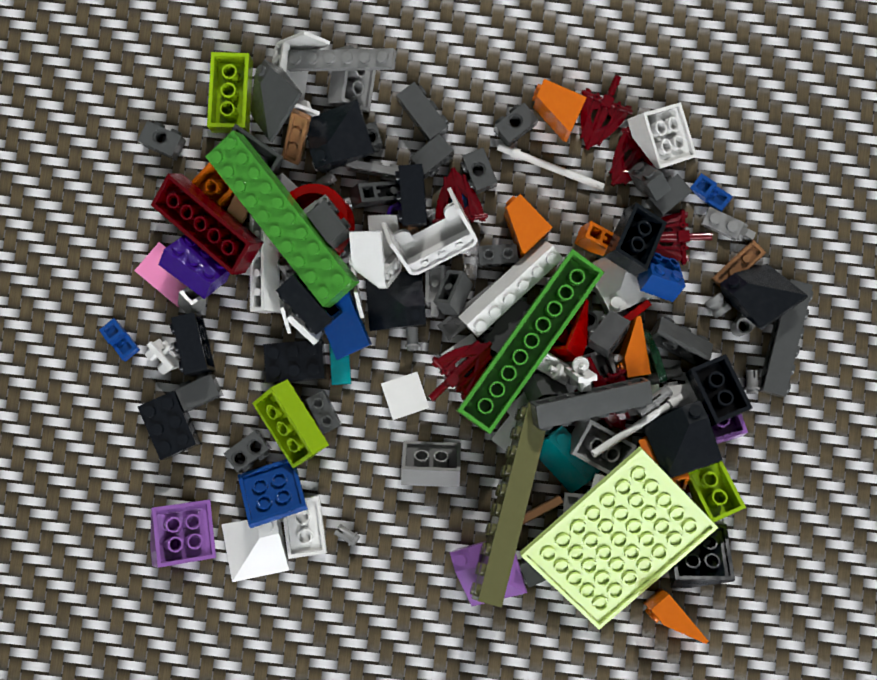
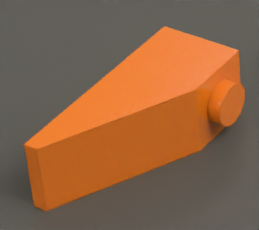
[574,221,614,256]

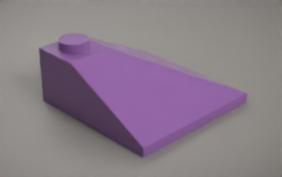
[150,499,216,568]
[450,541,527,607]

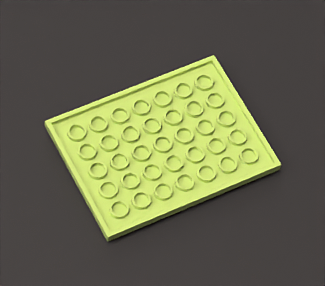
[520,446,718,630]

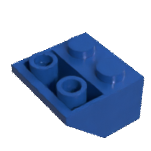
[637,252,686,302]

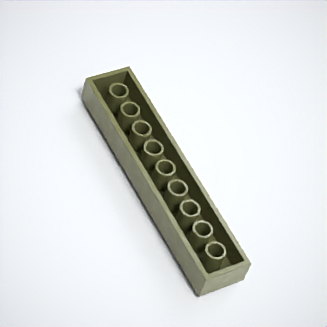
[470,403,546,608]

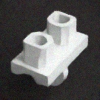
[145,339,180,374]
[537,352,572,385]
[564,356,597,392]

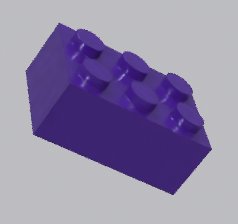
[158,235,230,299]

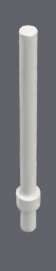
[497,143,605,191]
[590,390,691,458]

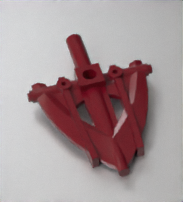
[580,75,633,150]
[608,126,656,187]
[432,167,488,224]
[655,209,712,265]
[428,340,493,402]
[574,356,630,431]

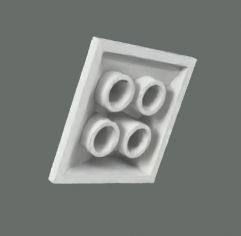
[627,102,697,169]
[592,257,654,315]
[222,519,290,582]

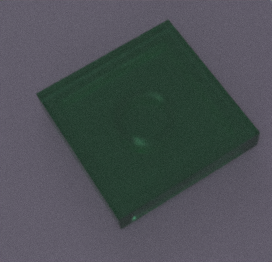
[644,329,668,382]

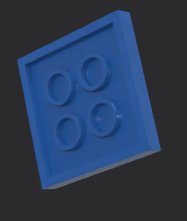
[238,459,308,528]

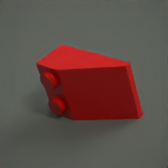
[549,299,589,361]

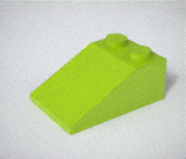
[688,461,746,522]

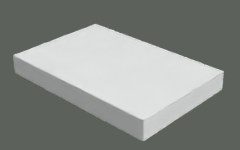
[283,495,327,559]

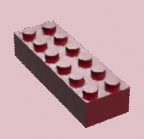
[151,173,264,275]

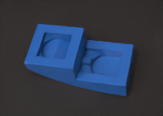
[690,173,733,212]
[99,318,140,362]

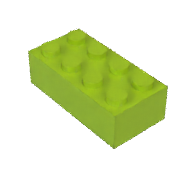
[207,52,253,133]
[252,379,329,469]

